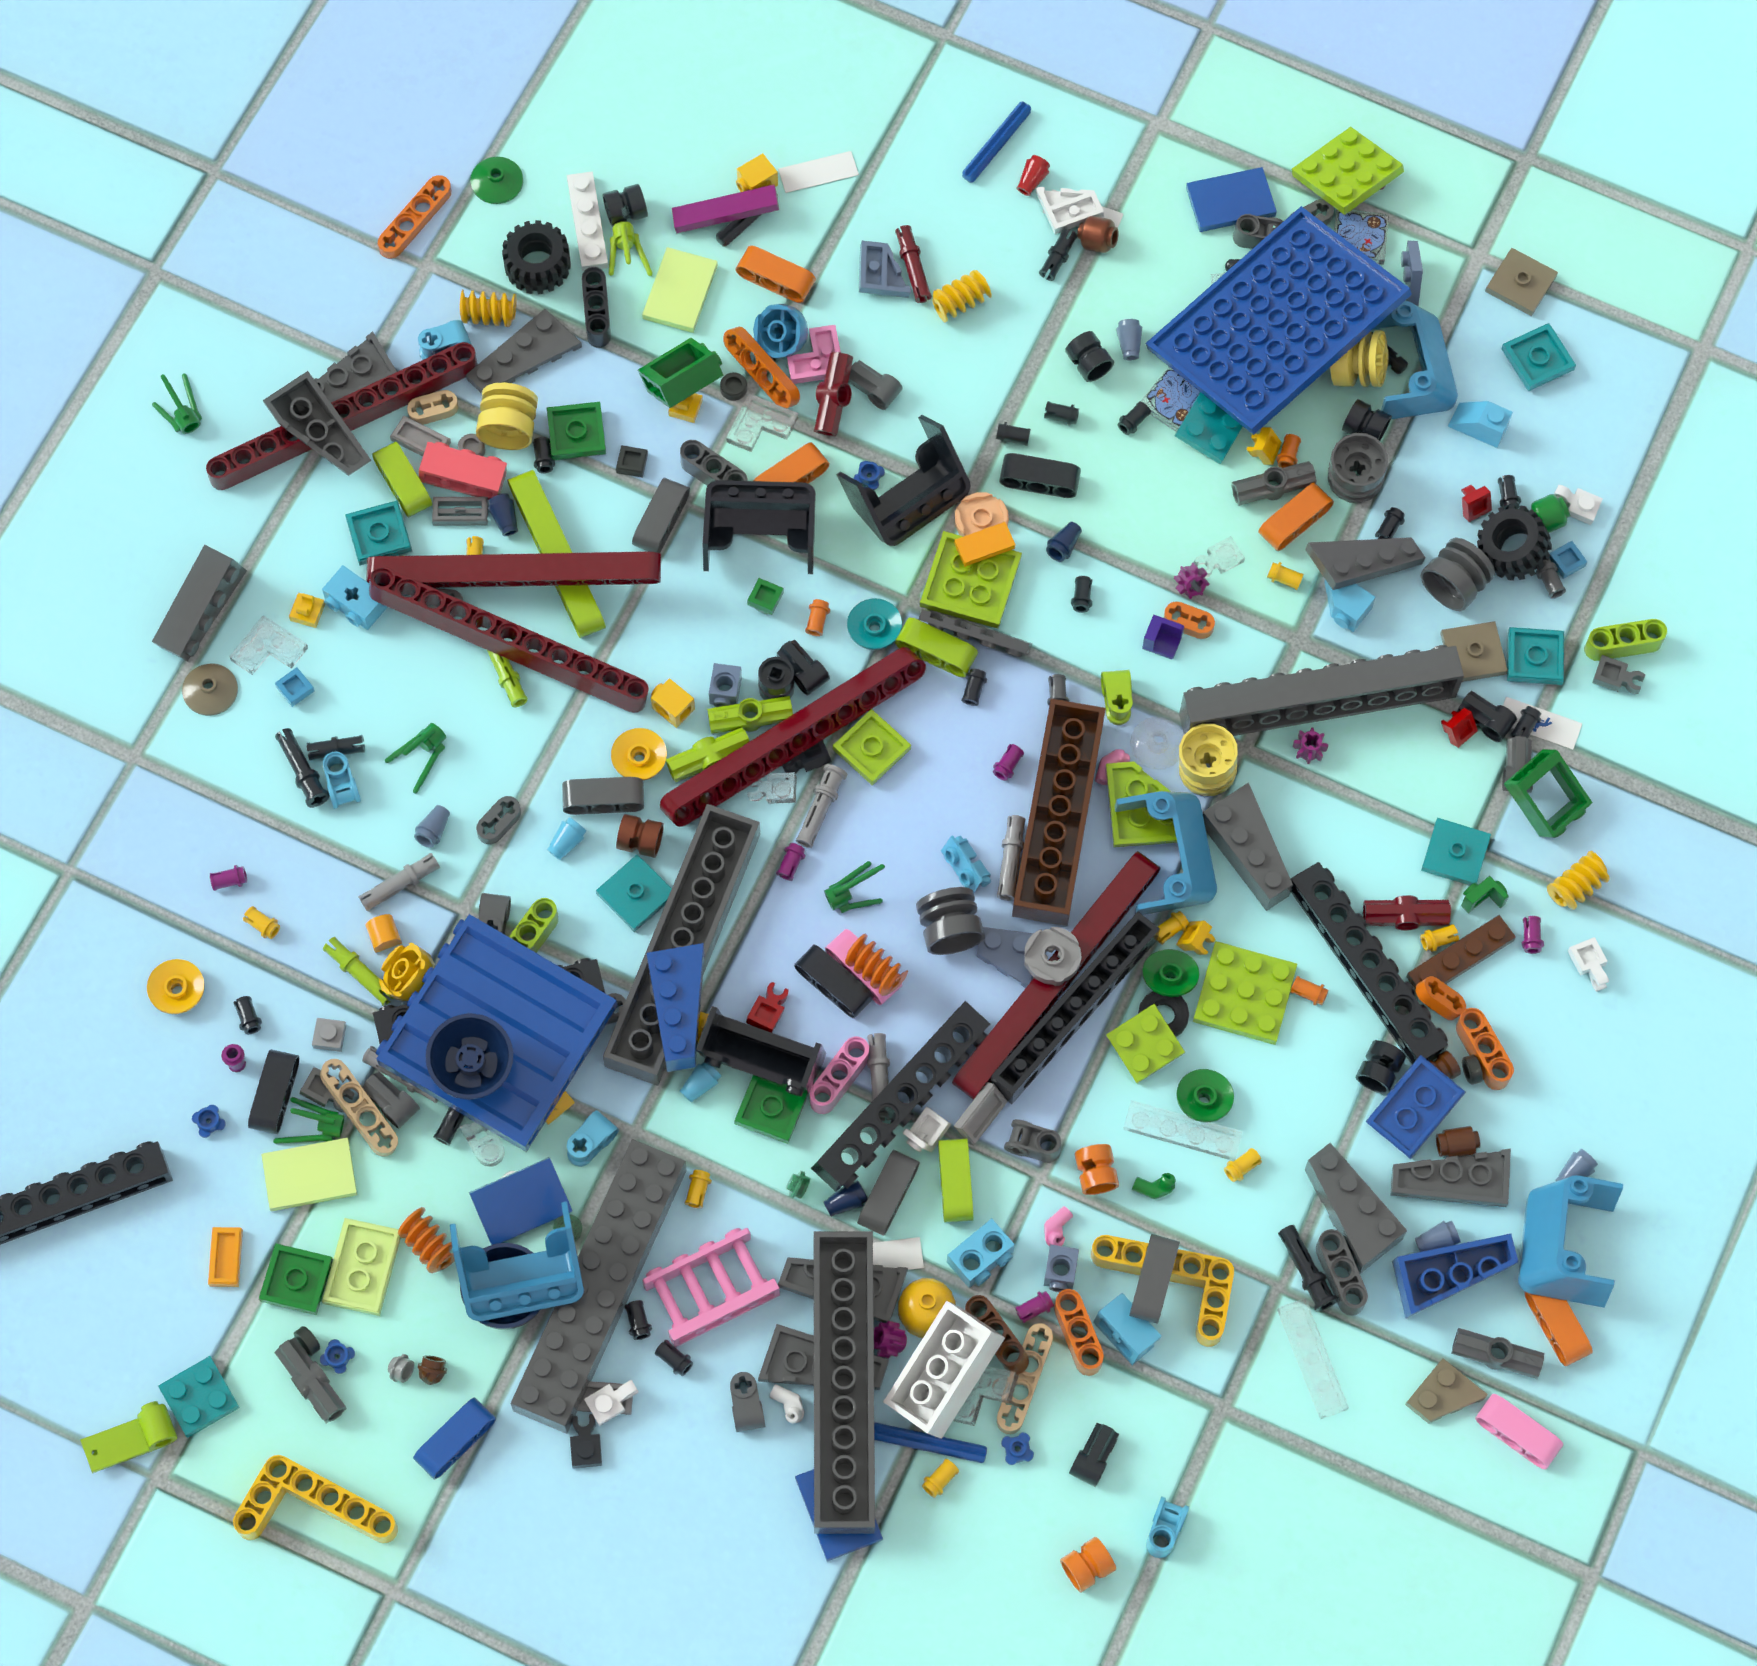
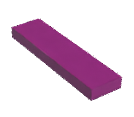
[672,185,779,233]

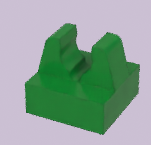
[747,578,784,615]

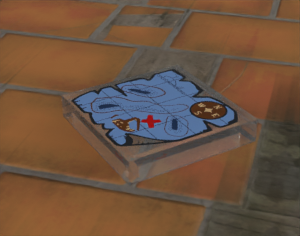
[1334,209,1389,265]
[1141,367,1200,432]

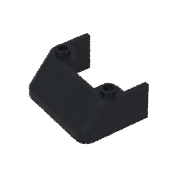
[836,415,971,546]
[702,480,816,574]
[696,1006,827,1097]

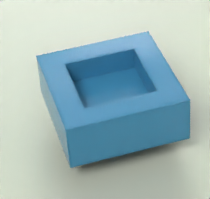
[1549,541,1587,579]
[275,667,315,707]

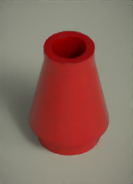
[1016,155,1050,196]

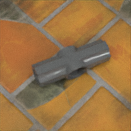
[1231,461,1317,506]
[1451,1328,1545,1379]
[274,1337,347,1424]

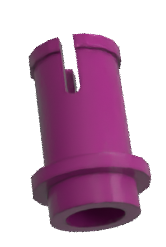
[993,744,1024,781]
[776,843,806,881]
[210,865,247,891]
[1521,916,1544,954]
[221,1044,246,1072]
[1015,1291,1054,1324]

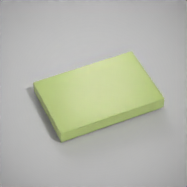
[642,247,718,333]
[261,1138,357,1212]
[322,1218,401,1316]

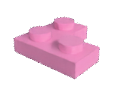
[787,325,841,384]

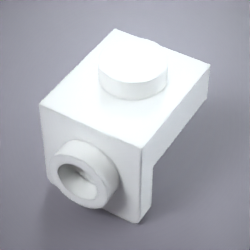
[902,1106,952,1152]

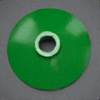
[470,157,523,204]
[1142,949,1200,997]
[1176,1069,1234,1123]

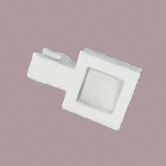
[1554,485,1603,525]
[1568,937,1609,992]
[584,1380,639,1426]

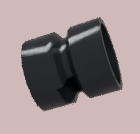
[602,184,648,227]
[1065,331,1114,382]
[1342,399,1392,441]
[758,656,795,700]
[1355,1040,1406,1094]

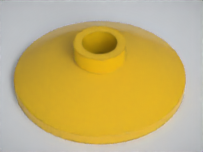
[611,728,667,780]
[147,959,205,1014]

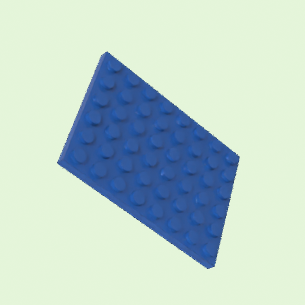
[1145,206,1412,435]

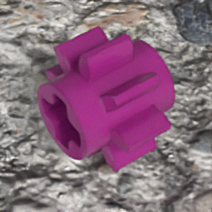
[1174,563,1210,599]
[1292,727,1328,764]
[874,1320,907,1359]

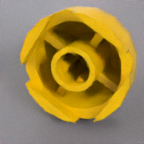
[379,943,435,1001]
[898,1278,956,1338]

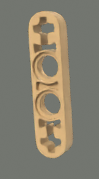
[320,1059,398,1157]
[996,1323,1053,1434]

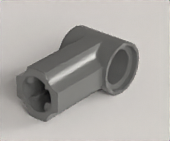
[848,360,903,410]
[1502,736,1533,793]
[362,1071,420,1129]

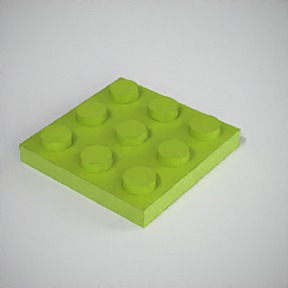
[1292,126,1404,215]
[920,531,1022,629]
[1193,941,1297,1045]

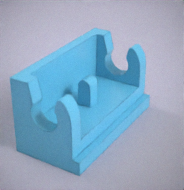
[1093,1293,1162,1365]

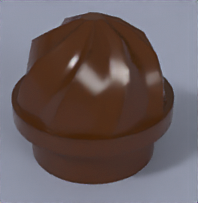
[417,1355,447,1385]

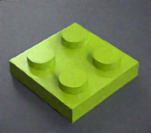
[832,709,911,786]
[1106,1004,1186,1084]

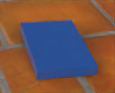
[1186,167,1277,232]
[1365,1055,1466,1159]
[469,1157,573,1245]
[795,1469,883,1562]

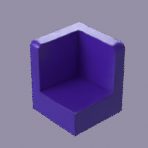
[1142,614,1184,659]

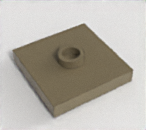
[1485,248,1558,316]
[1440,621,1508,682]

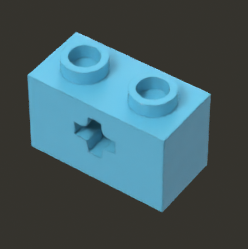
[322,565,388,630]

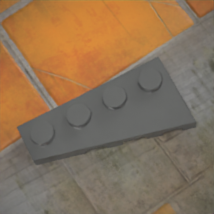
[466,309,582,394]
[314,331,397,402]
[1305,537,1426,590]
[918,609,1033,657]
[1390,1148,1511,1207]
[778,1257,908,1324]
[758,1324,889,1390]

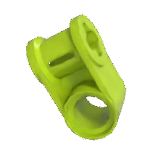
[1101,670,1133,725]

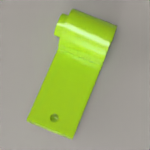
[80,1401,178,1474]

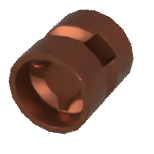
[616,814,664,858]

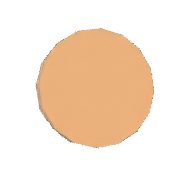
[955,492,1009,536]

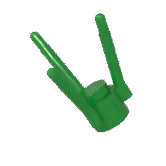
[152,373,202,434]
[385,723,446,794]
[824,861,885,913]
[273,1097,345,1144]

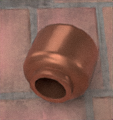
[1077,216,1119,253]

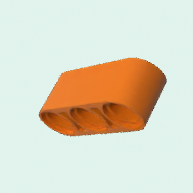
[735,246,816,303]
[753,442,830,484]
[1258,482,1334,551]
[1456,1008,1514,1090]
[1054,1289,1104,1376]
[1524,1292,1593,1366]

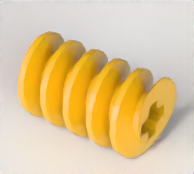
[932,270,992,323]
[459,289,517,327]
[1547,851,1610,910]

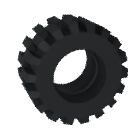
[502,220,571,294]
[1477,505,1552,581]

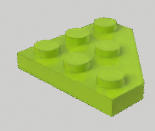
[1105,761,1177,848]

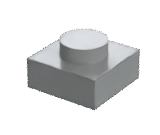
[312,1018,346,1052]

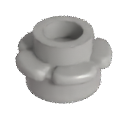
[388,1354,414,1383]

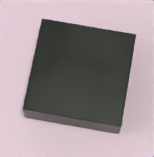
[616,445,648,478]

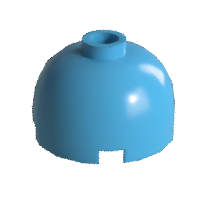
[753,304,808,358]

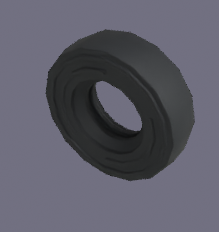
[1138,991,1189,1037]

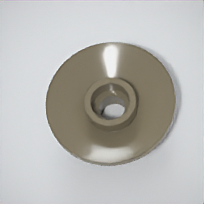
[182,664,238,716]

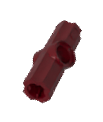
[814,352,853,437]
[1362,895,1451,931]

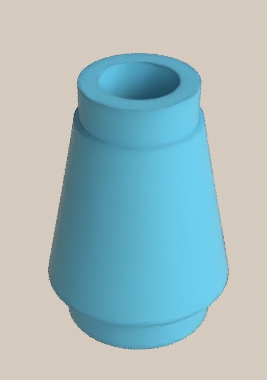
[547,817,586,860]
[679,1062,722,1103]

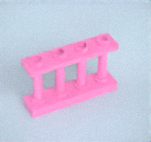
[642,1228,780,1347]

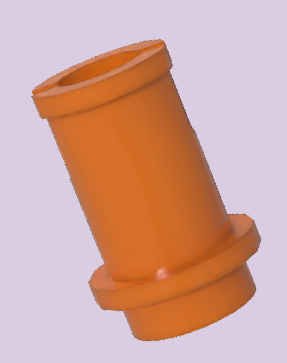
[1276,434,1301,468]
[805,599,830,636]
[1290,976,1329,1006]

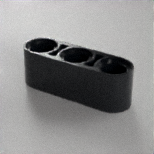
[582,267,611,348]
[999,453,1081,498]
[794,944,874,1019]
[248,1049,300,1134]

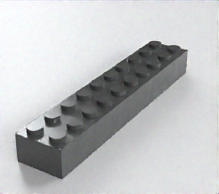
[1179,645,1464,736]
[603,804,760,1086]
[510,1139,687,1434]
[813,1231,875,1534]

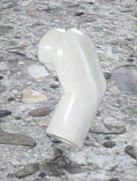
[769,1384,805,1424]

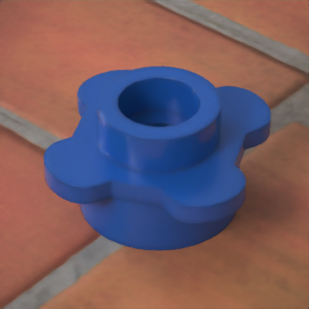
[854,461,885,490]
[192,1105,226,1138]
[320,1339,355,1374]
[1001,1432,1034,1465]

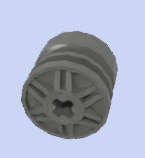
[1328,433,1388,503]
[1420,537,1495,612]
[916,887,985,955]

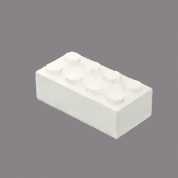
[883,1301,1005,1439]

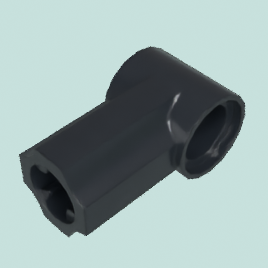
[777,640,830,696]
[1457,690,1517,742]
[1069,1423,1119,1487]

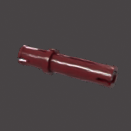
[895,225,932,303]

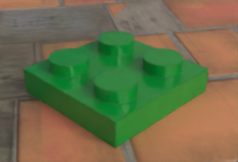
[546,401,606,460]
[734,1075,808,1144]
[259,1243,333,1315]

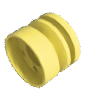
[1330,330,1388,387]
[476,383,538,450]
[1179,724,1238,796]

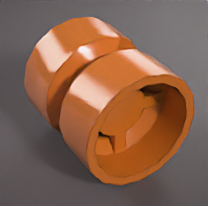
[1074,1144,1119,1195]
[1060,1537,1117,1593]

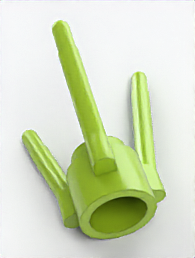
[609,222,653,276]

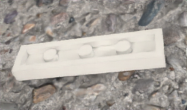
[567,171,608,272]

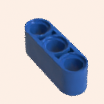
[413,1397,496,1480]

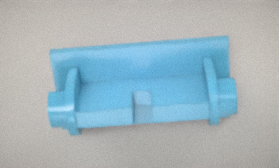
[941,835,991,893]

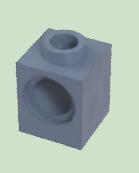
[709,663,742,707]
[1043,1244,1079,1292]

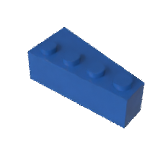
[647,943,705,1072]
[1392,1233,1518,1318]

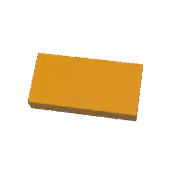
[954,522,1016,567]
[208,1227,243,1287]

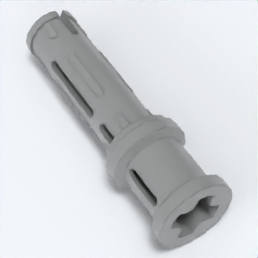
[796,764,848,848]

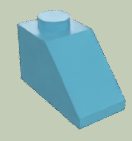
[1448,401,1513,448]
[1324,580,1376,632]

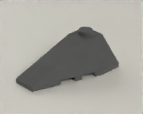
[263,371,371,476]

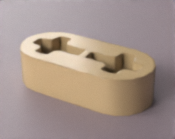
[407,390,458,425]

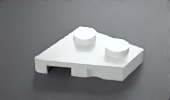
[1036,187,1104,234]

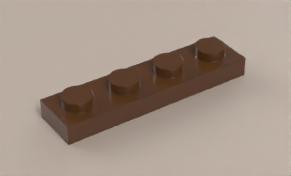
[1406,915,1516,989]

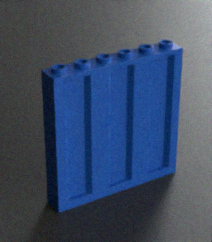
[376,914,618,1152]

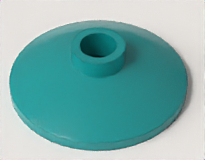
[847,598,902,650]

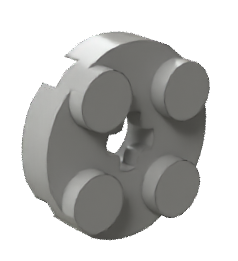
[1024,927,1081,986]

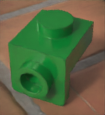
[1461,876,1509,914]

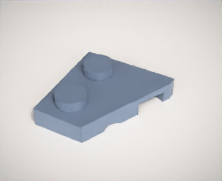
[859,240,911,298]
[1401,241,1423,306]
[977,927,1034,988]

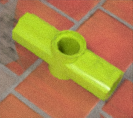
[707,696,793,734]
[666,727,750,783]

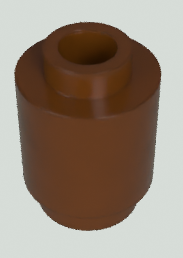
[1436,1126,1480,1157]

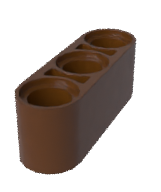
[965,1295,1029,1375]

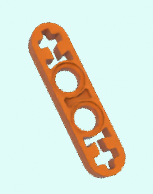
[378,175,452,259]
[723,326,800,409]

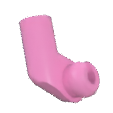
[1095,749,1130,785]
[1044,1206,1073,1246]

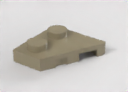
[1405,1358,1488,1424]

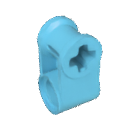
[418,320,472,360]
[323,751,361,809]
[567,1110,619,1167]
[1146,1496,1189,1558]

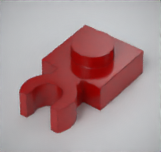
[746,982,789,1033]

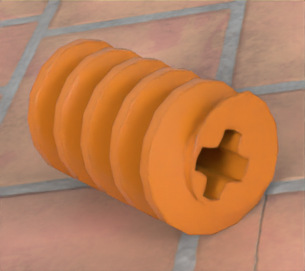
[845,933,908,996]
[398,1207,455,1273]

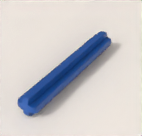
[962,101,1031,183]
[874,1423,987,1463]

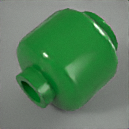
[1531,494,1571,533]

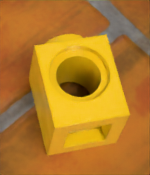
[736,153,778,192]
[651,678,695,728]

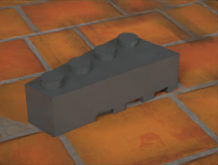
[152,544,247,662]
[1203,782,1293,911]
[1304,1143,1407,1274]

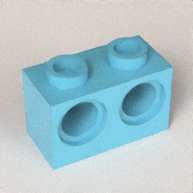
[947,1218,1015,1288]

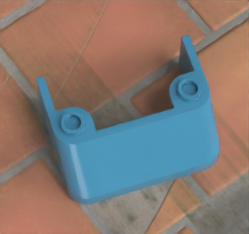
[1373,301,1458,420]
[1114,791,1217,915]
[1518,1175,1623,1308]
[450,1201,584,1321]

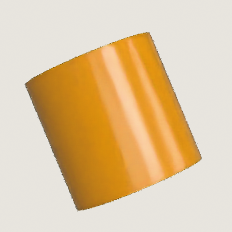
[365,914,402,953]

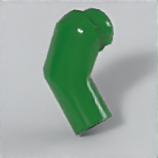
[1132,1173,1176,1199]

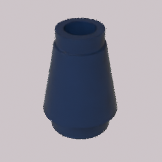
[488,493,518,536]
[1046,522,1082,562]
[823,1180,868,1217]

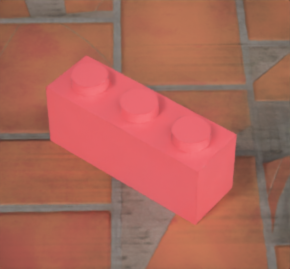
[419,442,507,500]

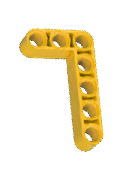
[1091,1235,1234,1347]
[233,1455,398,1543]

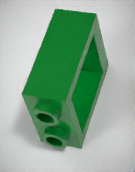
[638,338,724,408]
[1504,749,1593,838]

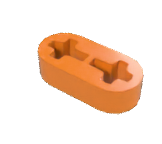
[1164,601,1215,639]
[1416,976,1466,1020]

